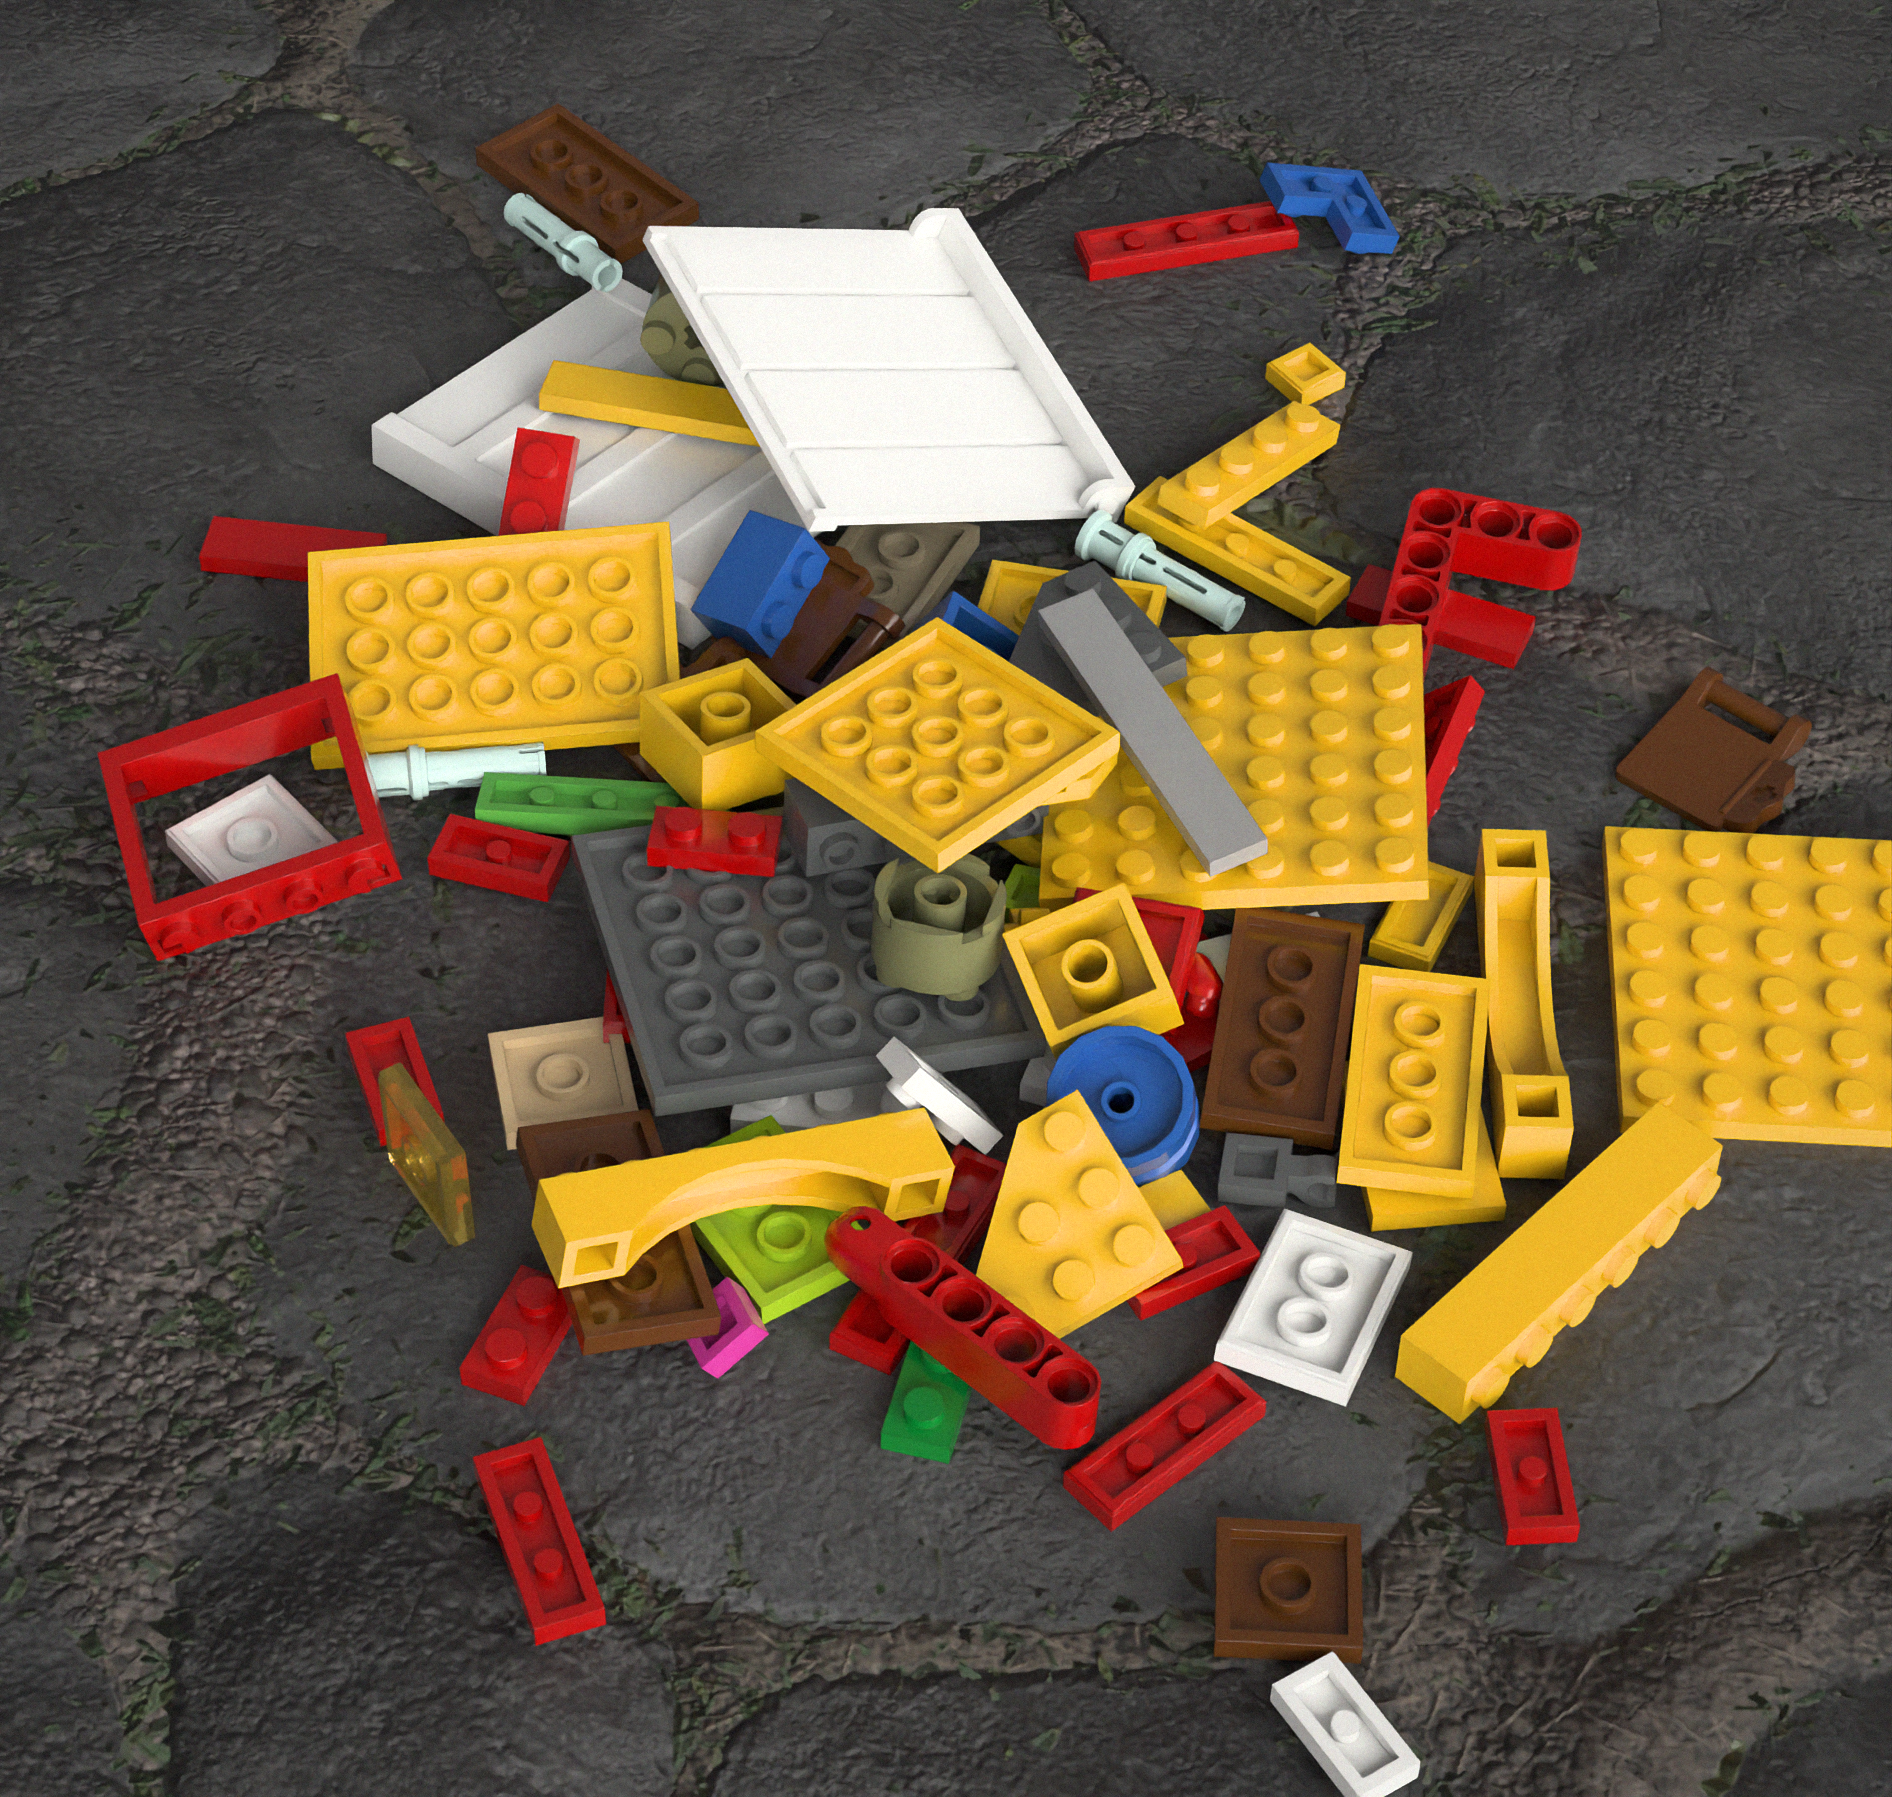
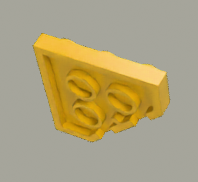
[976,1090,1183,1339]

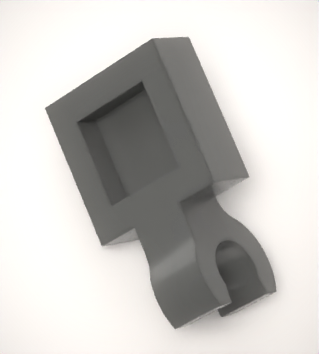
[1218,1133,1338,1208]

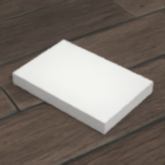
[1214,1208,1413,1407]

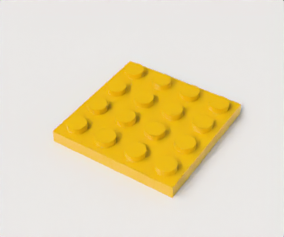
[755,617,1120,873]

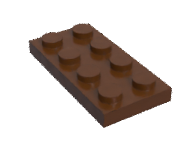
[475,103,699,264]
[1200,907,1365,1150]
[516,1109,721,1356]

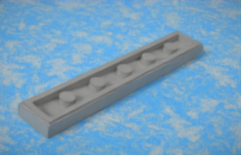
[1038,589,1268,877]

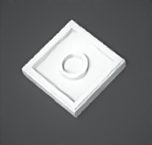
[165,774,338,887]

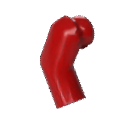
[1183,952,1223,1018]

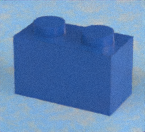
[690,510,830,659]

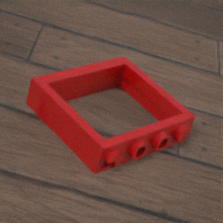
[97,673,402,962]

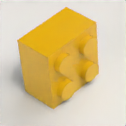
[640,658,796,811]
[1002,882,1184,1062]

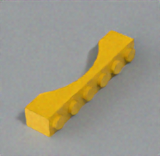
[1474,829,1574,1179]
[531,1107,955,1288]

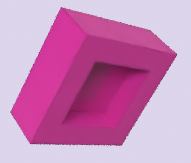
[686,1277,769,1379]

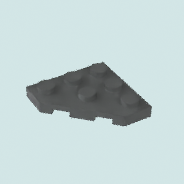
[1008,561,1187,717]

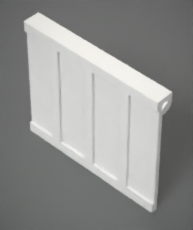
[642,208,1136,532]
[372,278,822,649]

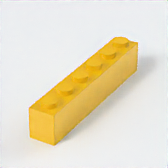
[1395,1102,1723,1424]

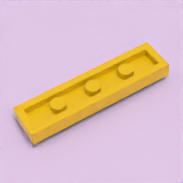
[1157,400,1341,530]
[1124,476,1351,626]

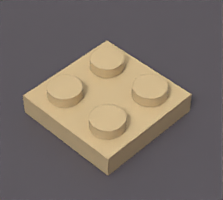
[488,1017,638,1150]

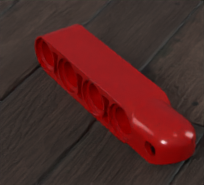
[823,1206,1102,1450]

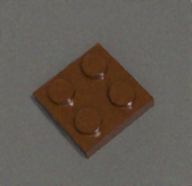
[1213,1517,1363,1664]

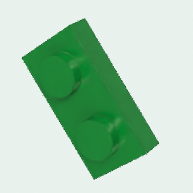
[881,1341,973,1464]

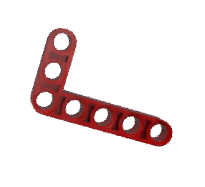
[1378,488,1582,685]

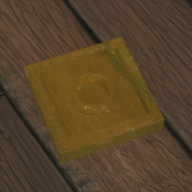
[378,1062,475,1248]

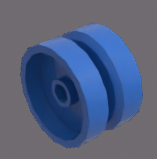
[1046,1026,1200,1188]

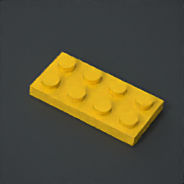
[1336,964,1490,1199]

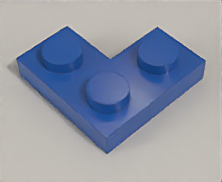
[1259,162,1400,254]

